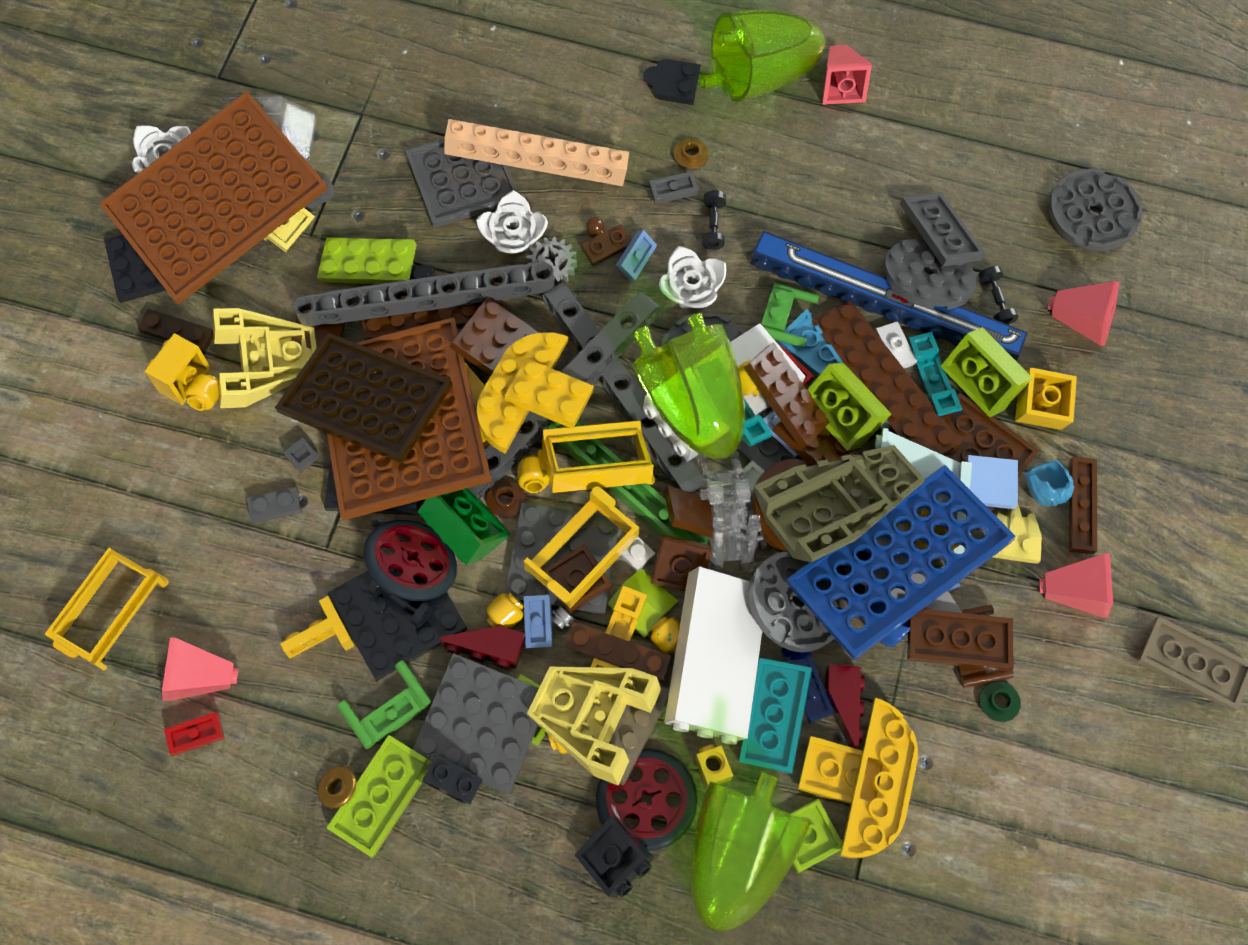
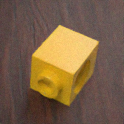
[695,744,733,789]

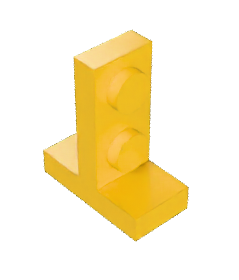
[280,596,355,659]

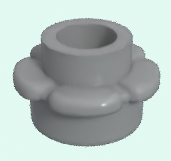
[552,606,575,629]

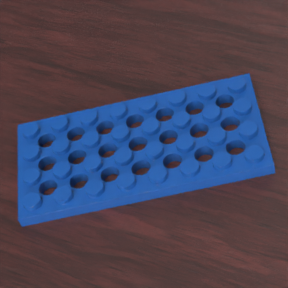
[787,465,1016,660]

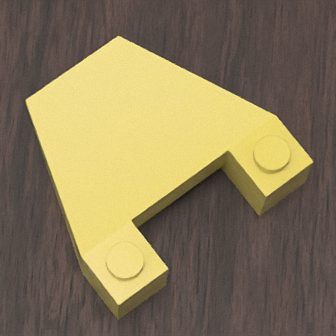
[212,308,317,408]
[527,667,661,785]

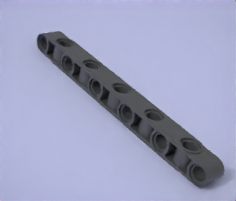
[293,262,554,326]
[542,282,705,493]
[467,292,661,499]

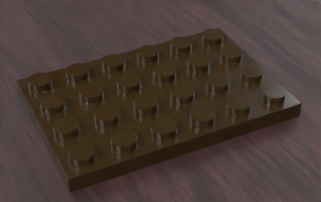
[275,333,453,464]

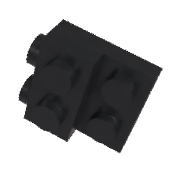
[575,816,654,898]

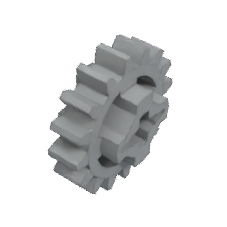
[527,237,577,285]

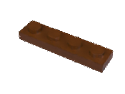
[1069,456,1097,554]
[565,622,672,681]

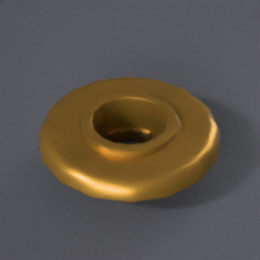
[674,139,709,169]
[318,767,356,809]

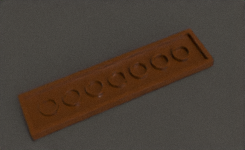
[811,301,962,456]

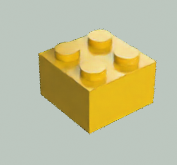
[144,333,211,406]
[1015,367,1077,430]

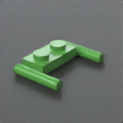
[761,282,819,348]
[337,661,433,749]

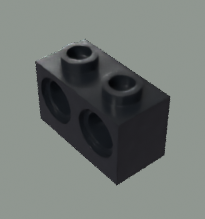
[416,754,483,804]

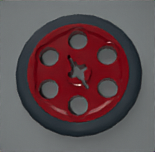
[363,520,457,601]
[596,748,698,851]

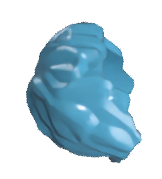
[1025,460,1074,507]

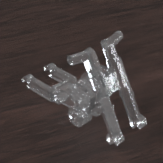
[697,452,763,574]

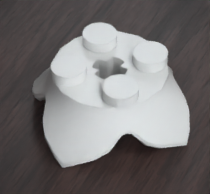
[132,126,191,174]
[476,190,548,254]
[659,246,726,309]

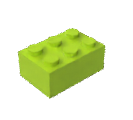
[940,327,1033,417]
[808,363,891,451]

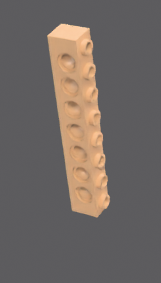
[444,119,629,186]

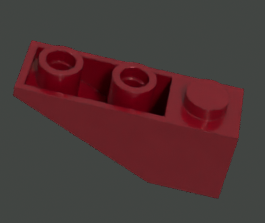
[440,626,525,670]
[825,664,865,749]

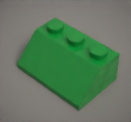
[418,488,510,565]

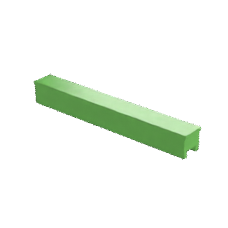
[548,421,708,544]

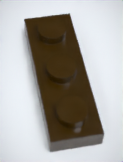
[137,309,214,353]

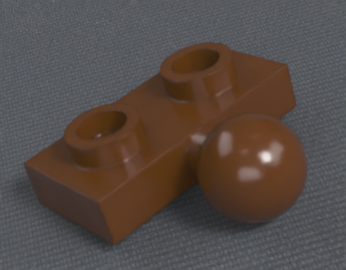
[581,217,631,266]

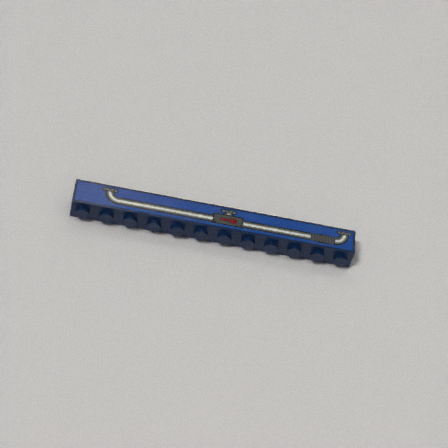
[751,231,1028,361]

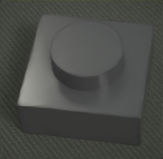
[283,438,319,473]

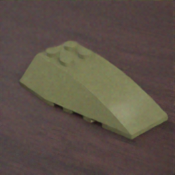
[753,445,925,562]

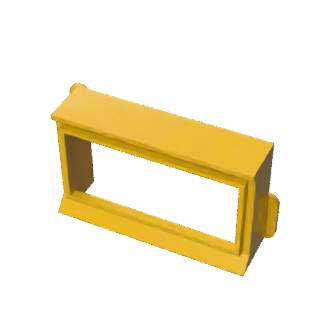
[538,421,655,493]
[524,487,639,609]
[45,548,169,671]

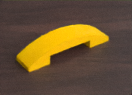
[591,586,647,668]

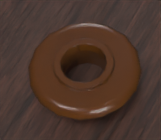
[486,481,526,518]

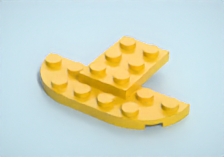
[477,332,594,454]
[797,698,918,858]

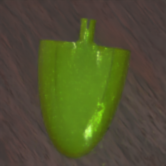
[699,9,826,102]
[632,313,745,460]
[690,771,811,932]

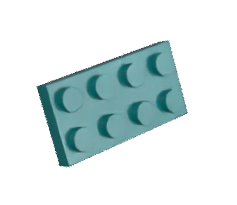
[739,658,812,774]

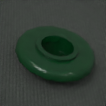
[980,681,1021,722]

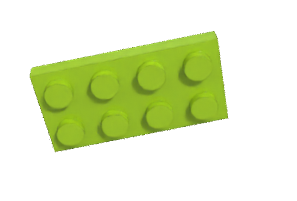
[317,238,417,284]
[327,735,427,858]

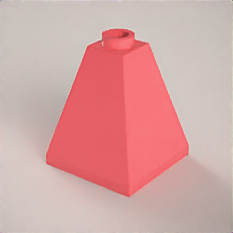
[822,45,872,104]
[1048,281,1120,347]
[1039,553,1113,618]
[162,637,238,702]

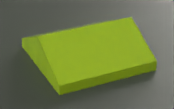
[607,568,679,639]

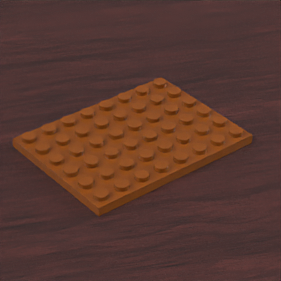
[99,91,329,305]
[327,317,492,521]

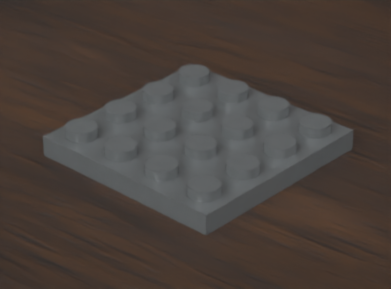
[405,125,518,228]
[505,503,619,616]
[413,653,539,794]

